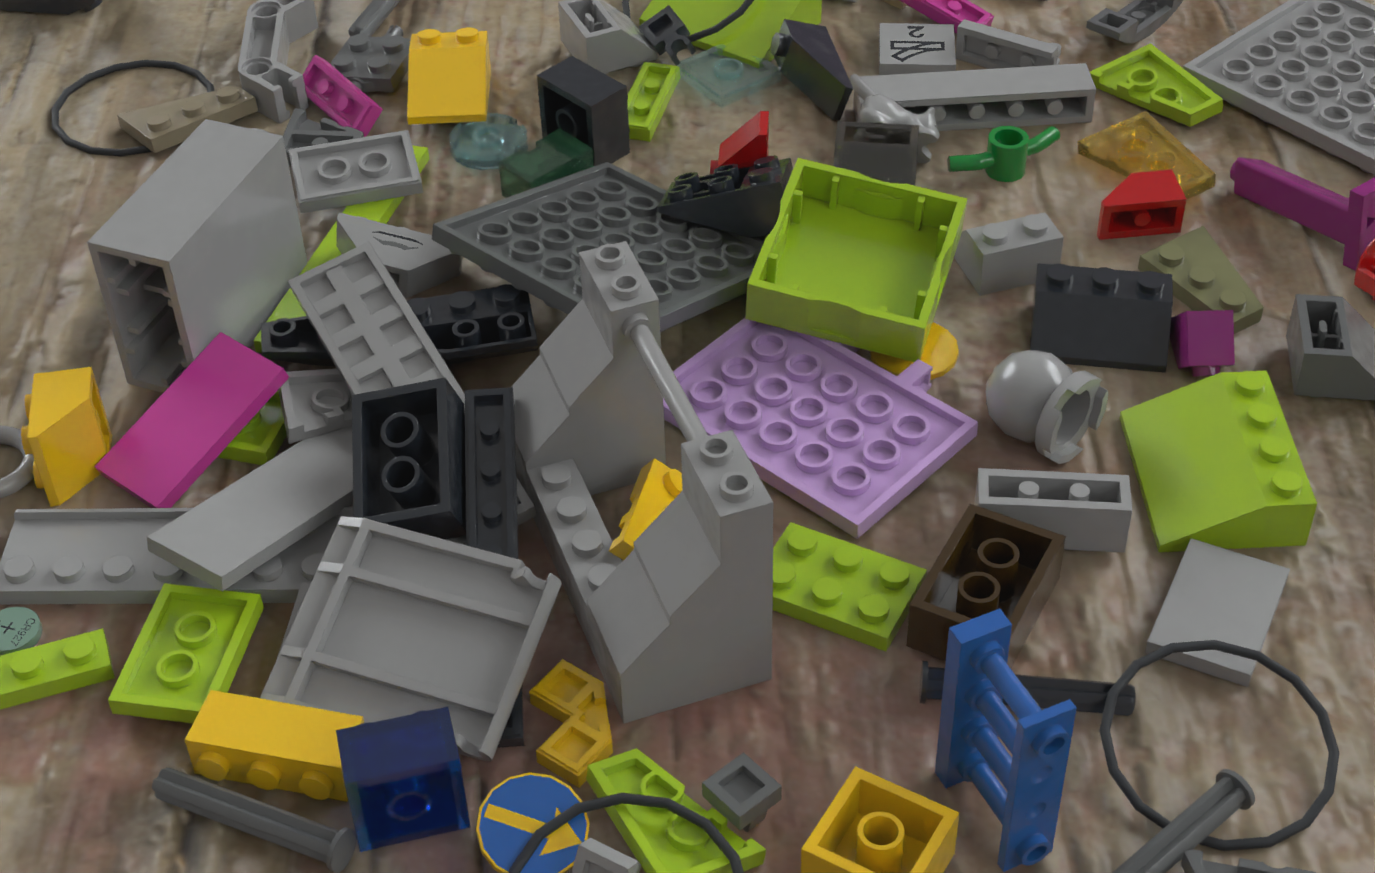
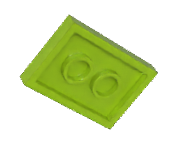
[773,522,927,652]
[108,583,264,724]

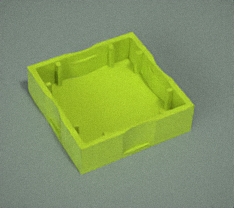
[745,158,968,362]

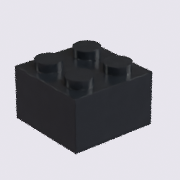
[537,56,630,169]

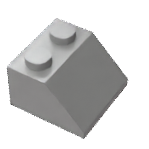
[954,212,1064,296]

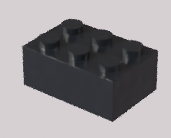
[352,377,466,540]

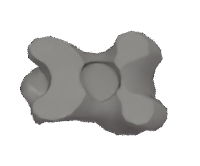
[850,74,940,163]

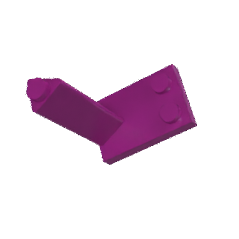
[1230,157,1375,271]

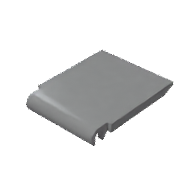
[260,516,562,762]

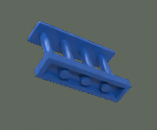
[935,609,1077,872]

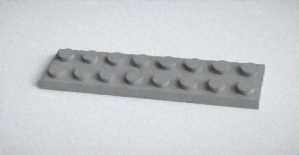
[288,241,537,545]

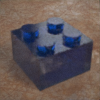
[336,707,471,852]

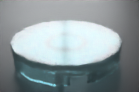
[449,113,528,170]

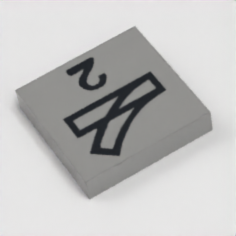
[879,23,956,75]

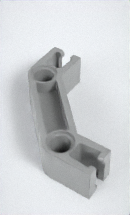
[238,0,318,124]

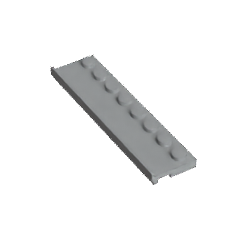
[0,507,353,605]

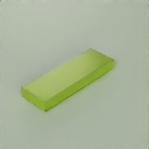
[627,62,680,142]

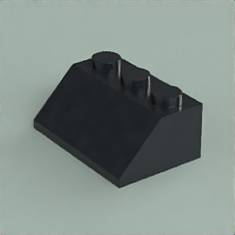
[1030,263,1173,373]

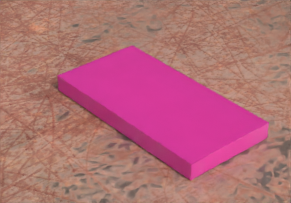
[95,332,289,508]

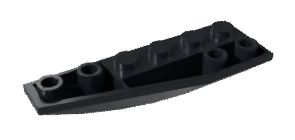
[261,284,538,367]

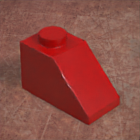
[710,111,769,174]
[1097,169,1187,240]

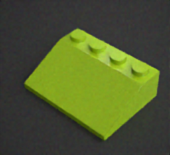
[639,0,822,70]
[1120,370,1317,552]

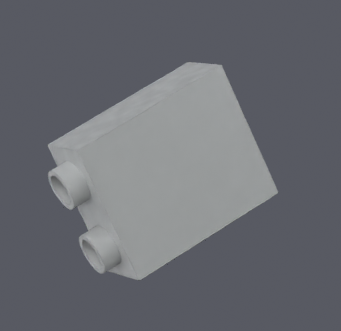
[87,119,307,393]

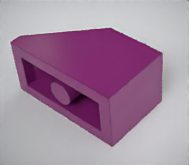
[1170,310,1235,377]

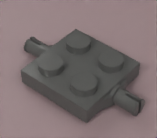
[330,25,411,93]

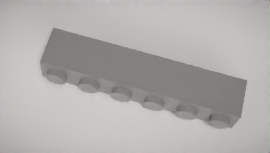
[853,63,1096,131]

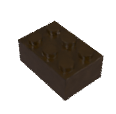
[906,504,1066,668]

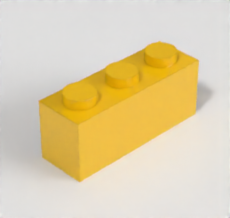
[185,690,370,802]

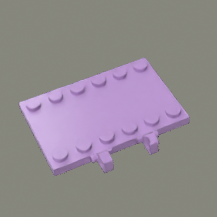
[663,318,978,539]

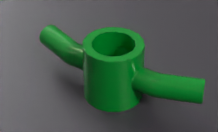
[947,126,1060,182]

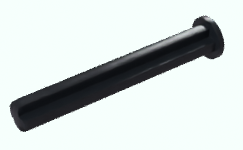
[919,661,1136,716]

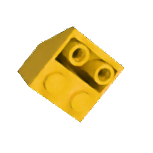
[21,367,112,507]

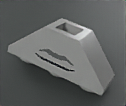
[337,212,463,298]

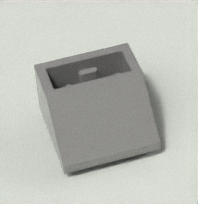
[558,0,658,74]

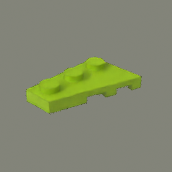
[1090,43,1223,127]
[586,748,766,873]

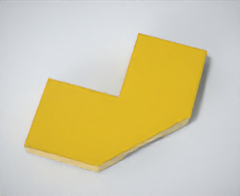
[529,659,613,788]

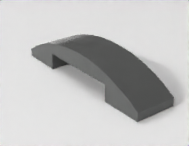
[1086,0,1183,43]

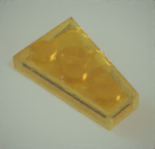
[1077,111,1216,199]

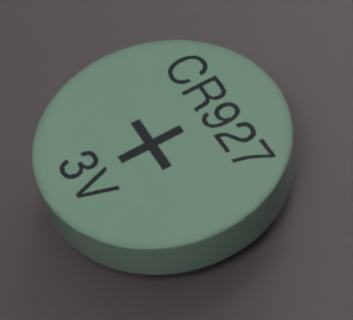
[0,607,43,656]

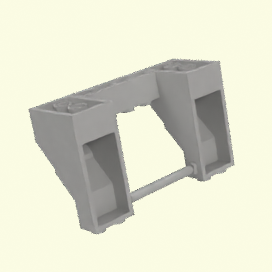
[512,241,773,723]

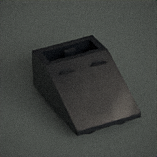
[658,155,793,238]

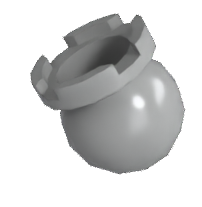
[986,350,1108,464]

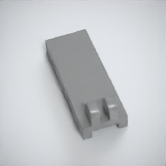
[955,19,1061,69]

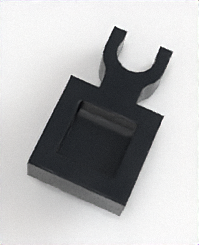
[638,5,696,66]

